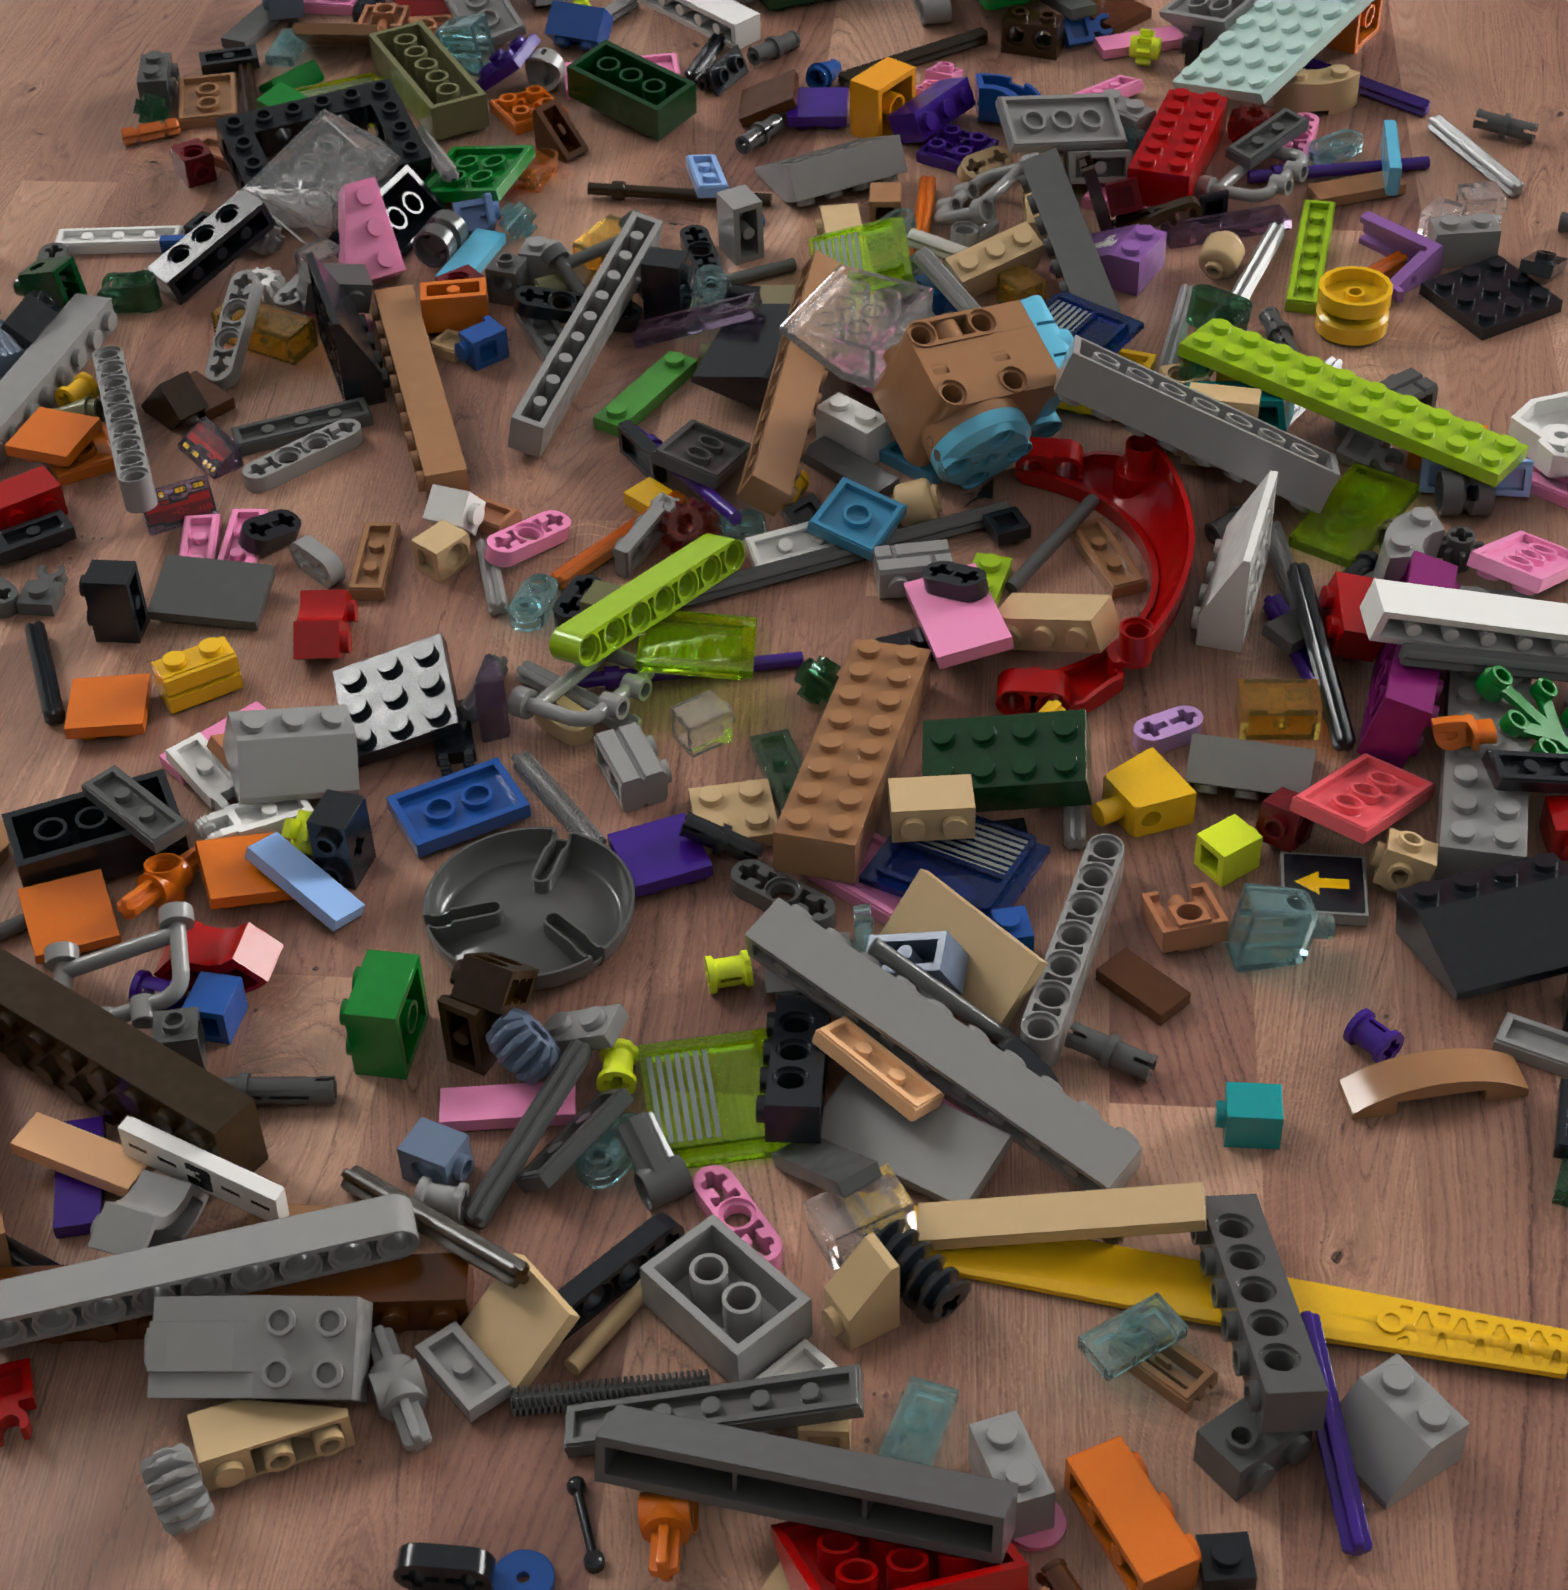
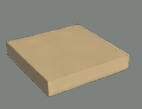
[460,1253,580,1393]

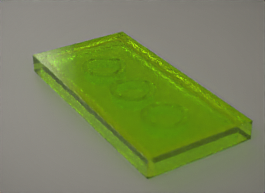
[1288,463,1420,568]

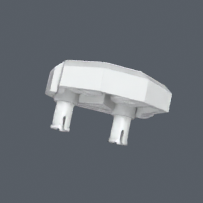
[1508,391,1568,479]

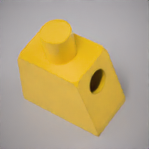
[1091,747,1197,838]

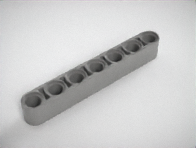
[1020,833,1125,1068]

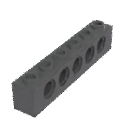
[1190,1194,1328,1433]

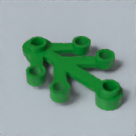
[1475,665,1568,754]

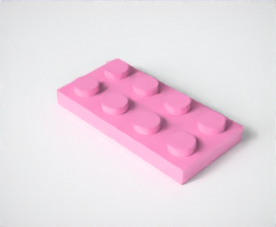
[1466,530,1568,596]

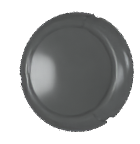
[423,827,635,991]

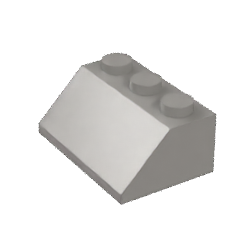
[222,704,360,804]
[1185,733,1316,801]

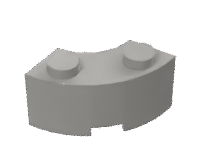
[1373,507,1445,581]
[87,1169,209,1255]

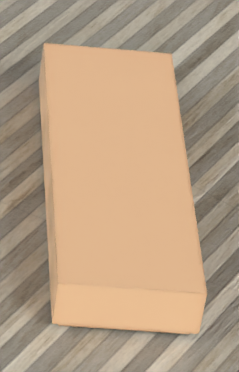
[812,1016,945,1122]
[10,1112,155,1197]

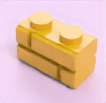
[151,636,244,714]

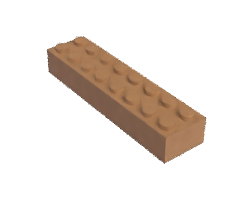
[773,638,931,884]

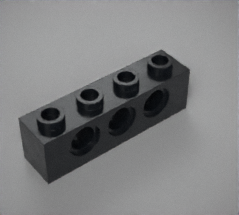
[147,188,277,305]
[756,995,831,1144]

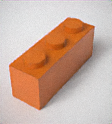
[1064,1435,1202,1590]

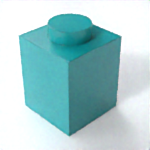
[1214,1082,1284,1150]

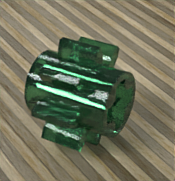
[133,93,171,124]
[795,655,841,705]

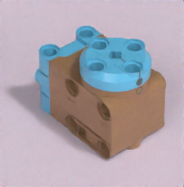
[872,295,1073,490]

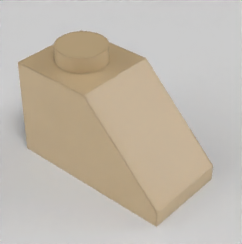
[821,1232,900,1351]

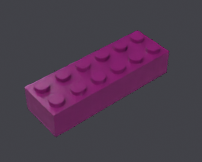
[1356,550,1461,769]

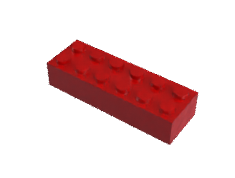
[1127,88,1229,211]

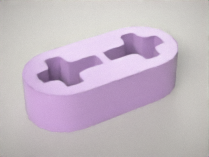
[1132,705,1204,754]

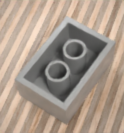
[639,1214,813,1382]

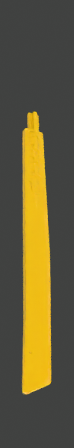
[848,1194,1568,1379]

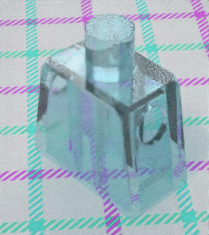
[434,13,495,77]
[1225,883,1335,973]

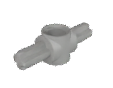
[368,1325,432,1453]

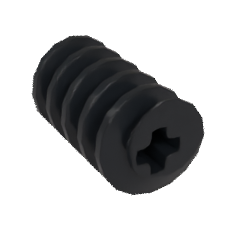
[876,1219,972,1323]

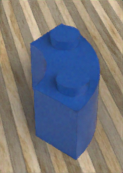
[975,73,1041,124]

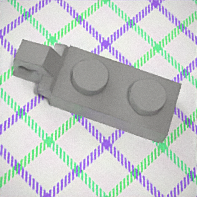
[613,492,680,579]

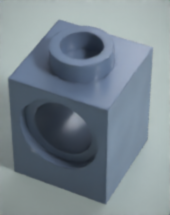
[397,1117,475,1186]

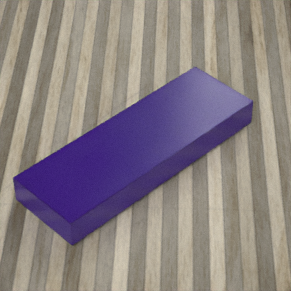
[53,1116,106,1239]

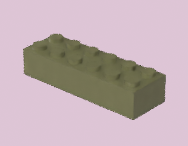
[368,20,490,140]

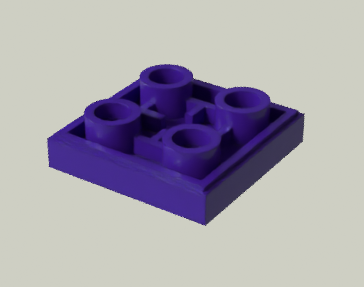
[476,33,541,92]
[787,87,848,130]
[916,125,999,173]
[607,813,713,898]

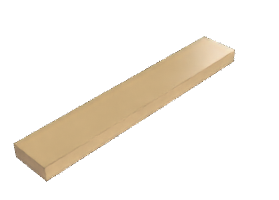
[917,1182,1207,1250]

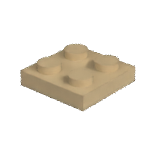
[688,778,778,854]

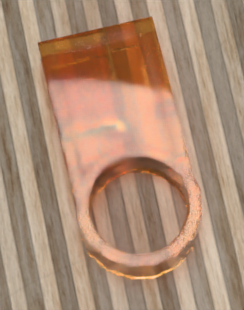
[513,148,560,193]

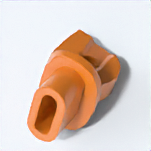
[1431,713,1497,751]

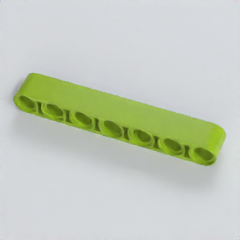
[549,533,745,667]

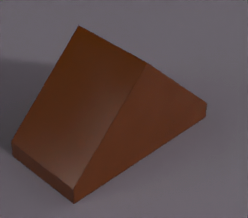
[532,97,589,163]

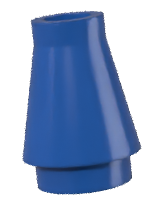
[805,59,842,87]

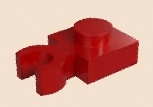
[0,1357,37,1446]

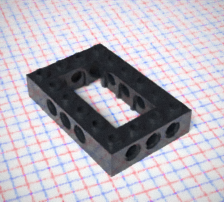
[215,78,432,209]

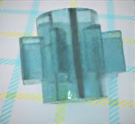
[499,200,538,240]

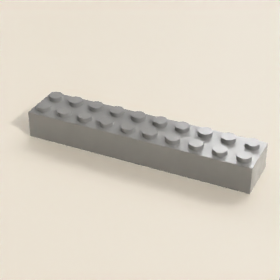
[1433,586,1534,881]

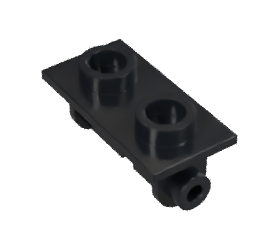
[697,44,749,97]

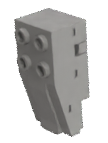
[143,1295,373,1403]

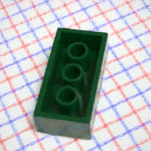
[567,39,697,141]
[922,709,1092,812]

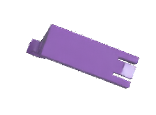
[1359,211,1443,303]

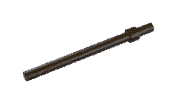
[587,181,772,206]

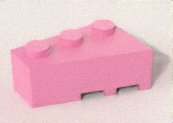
[338,176,406,284]

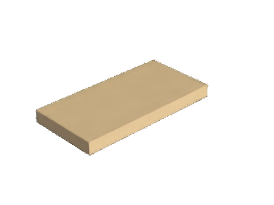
[880,868,1048,1028]

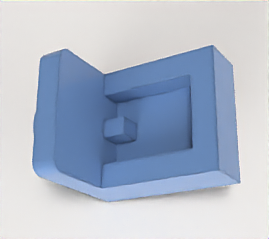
[452,193,501,235]

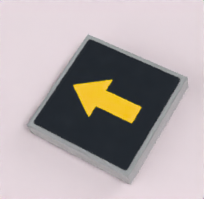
[1279,852,1369,926]

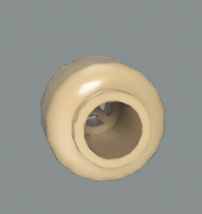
[1197,231,1245,279]
[891,478,943,527]

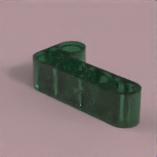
[1178,284,1253,380]

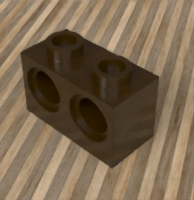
[1001,6,1065,60]
[450,952,540,1015]

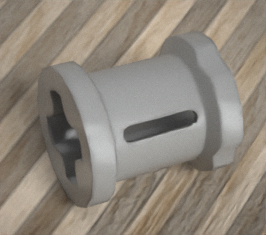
[414,1176,471,1225]

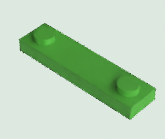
[593,350,698,437]

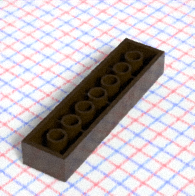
[0,947,269,1173]

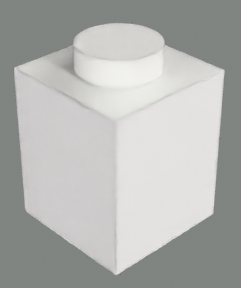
[422,484,486,536]

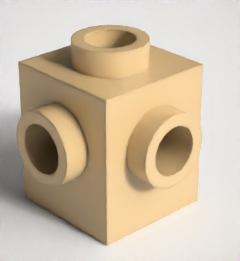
[1369,828,1439,893]

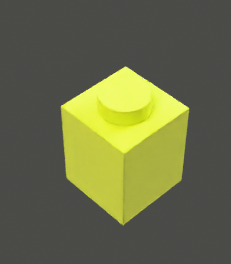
[1194,814,1263,887]

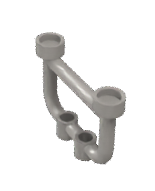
[1195,147,1308,202]
[935,152,1039,225]
[507,649,655,727]
[44,901,195,1029]

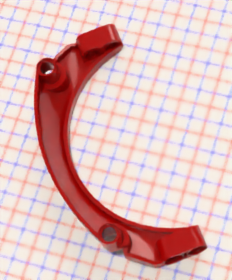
[995,434,1195,715]

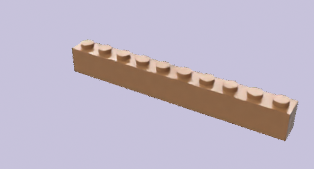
[736,250,851,517]
[370,284,470,499]

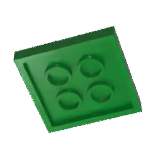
[423,145,536,203]

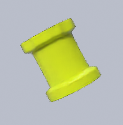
[704,949,754,994]
[596,1038,639,1094]

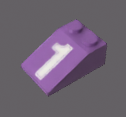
[1049,224,1167,296]

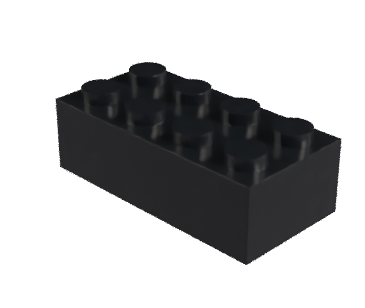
[1,769,189,888]

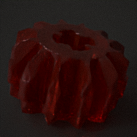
[1227,103,1276,144]
[659,497,723,554]

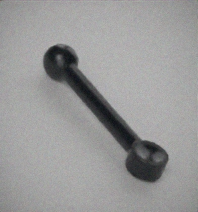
[566,1476,605,1574]

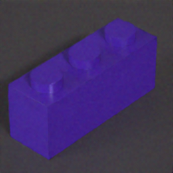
[887,77,976,144]

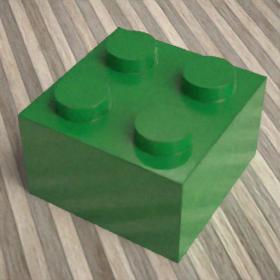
[339,949,430,1080]

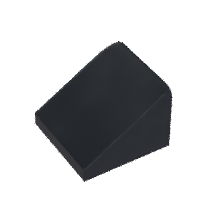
[1189,189,1229,225]

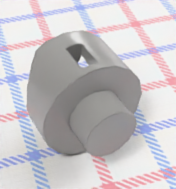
[525,47,566,92]

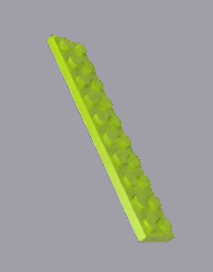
[1177,318,1529,487]

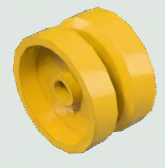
[1314,266,1393,346]

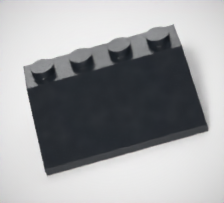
[305,252,390,406]
[690,304,791,411]
[1396,852,1568,1001]

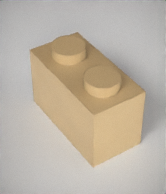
[888,774,976,843]

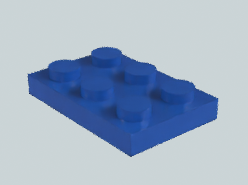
[386,757,531,858]

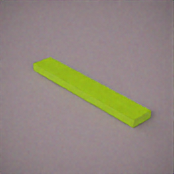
[1284,199,1336,314]

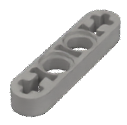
[205,270,263,390]
[242,418,363,493]

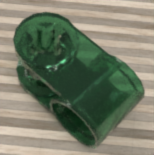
[96,270,163,314]

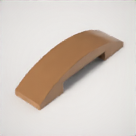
[1338,1048,1529,1120]

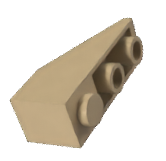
[187,1399,356,1492]

